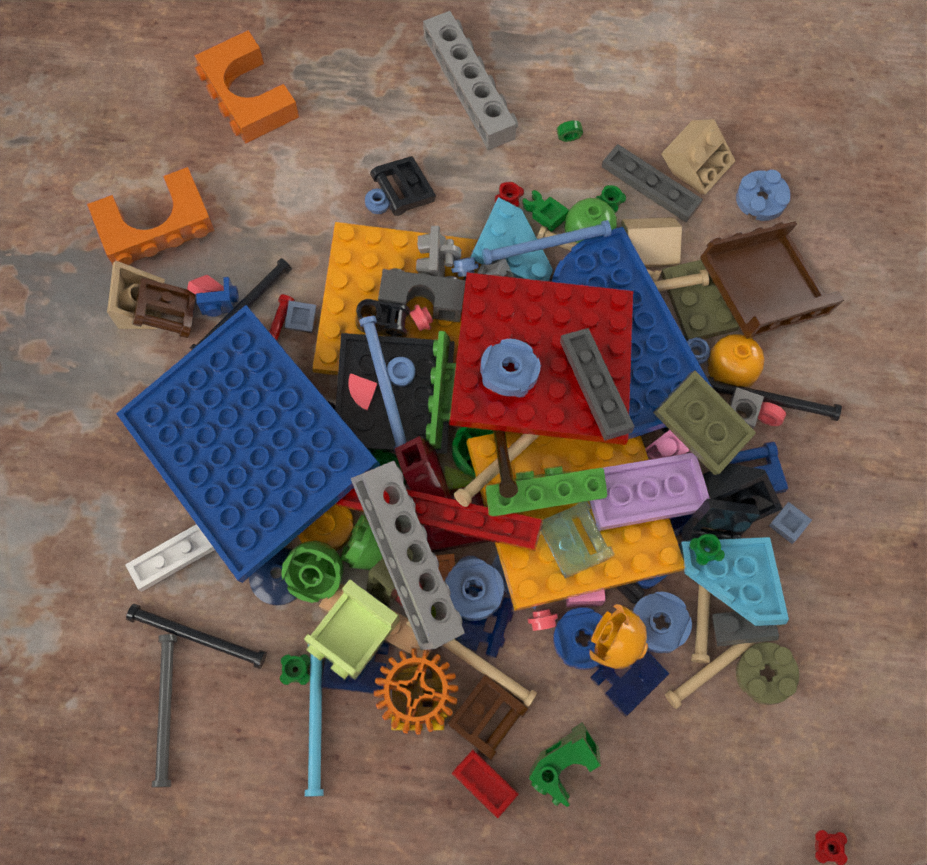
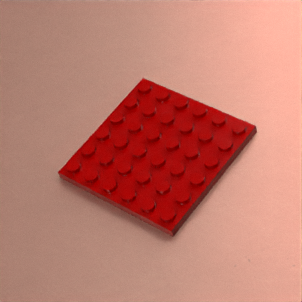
[449,272,633,445]

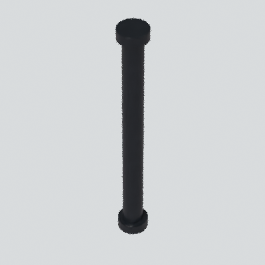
[189,258,292,350]
[707,376,842,421]
[126,604,267,669]

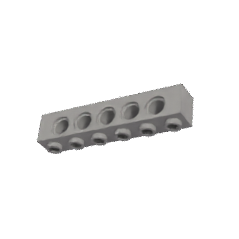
[423,11,518,150]
[351,461,465,650]

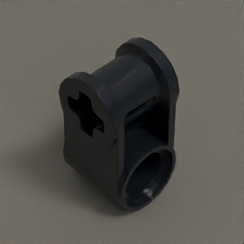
[355,299,410,338]

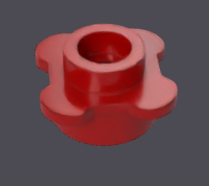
[495,182,524,207]
[815,830,848,865]

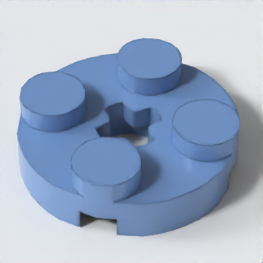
[736,170,790,221]
[480,339,541,397]
[445,559,504,621]
[632,592,692,653]

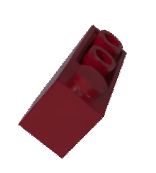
[394,436,452,535]

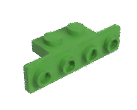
[426,331,456,449]
[485,466,607,516]

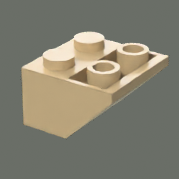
[661,119,735,194]

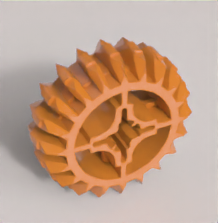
[374,648,458,735]

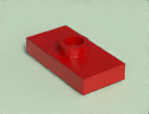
[451,750,519,819]

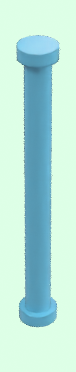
[305,645,324,797]

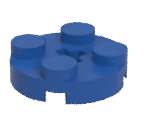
[553,607,602,670]

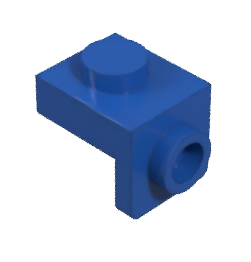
[196,277,239,317]

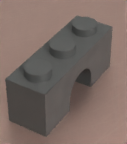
[378,268,466,322]

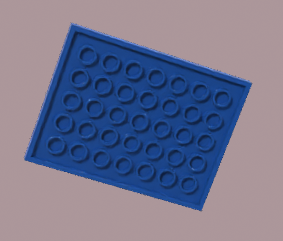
[116,305,380,583]

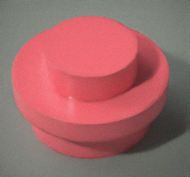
[410,305,433,332]
[528,608,558,631]

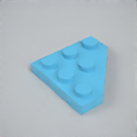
[470,197,553,281]
[680,537,789,626]

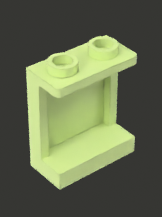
[304,579,400,680]

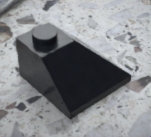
[702,463,783,522]

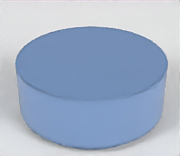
[387,357,415,387]

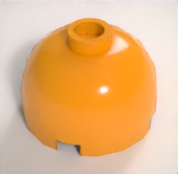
[707,334,765,387]
[589,604,648,669]

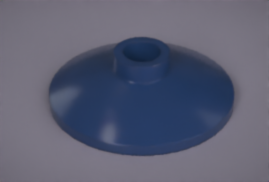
[249,548,297,606]

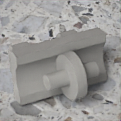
[416,225,461,277]

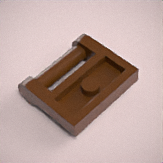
[132,278,196,338]
[447,675,528,761]

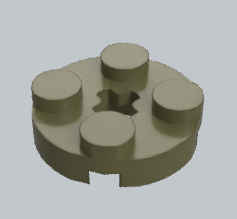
[736,642,799,705]

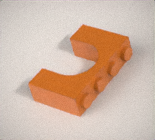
[194,30,299,144]
[87,167,215,265]

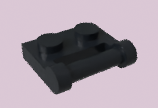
[370,156,436,216]
[682,498,760,541]

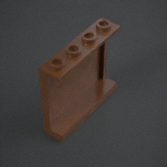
[700,221,844,339]

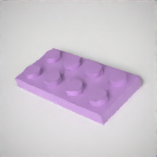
[590,453,710,531]

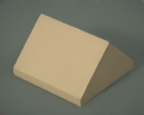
[621,217,682,267]
[107,261,165,329]

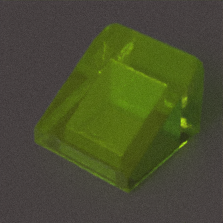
[443,466,475,489]

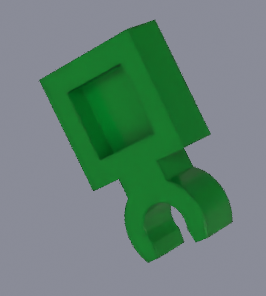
[522,190,569,232]

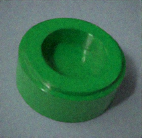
[557,120,583,142]

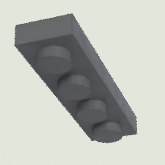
[602,144,703,222]
[560,328,634,441]

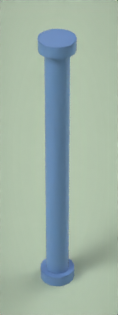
[482,220,611,265]
[359,316,407,453]

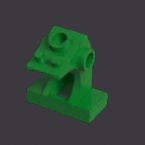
[529,722,601,807]

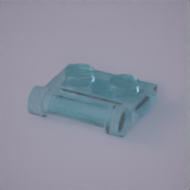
[541,501,615,579]

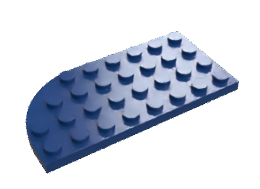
[552,227,712,440]

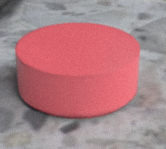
[758,402,786,426]

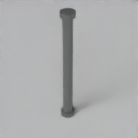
[151,634,177,788]

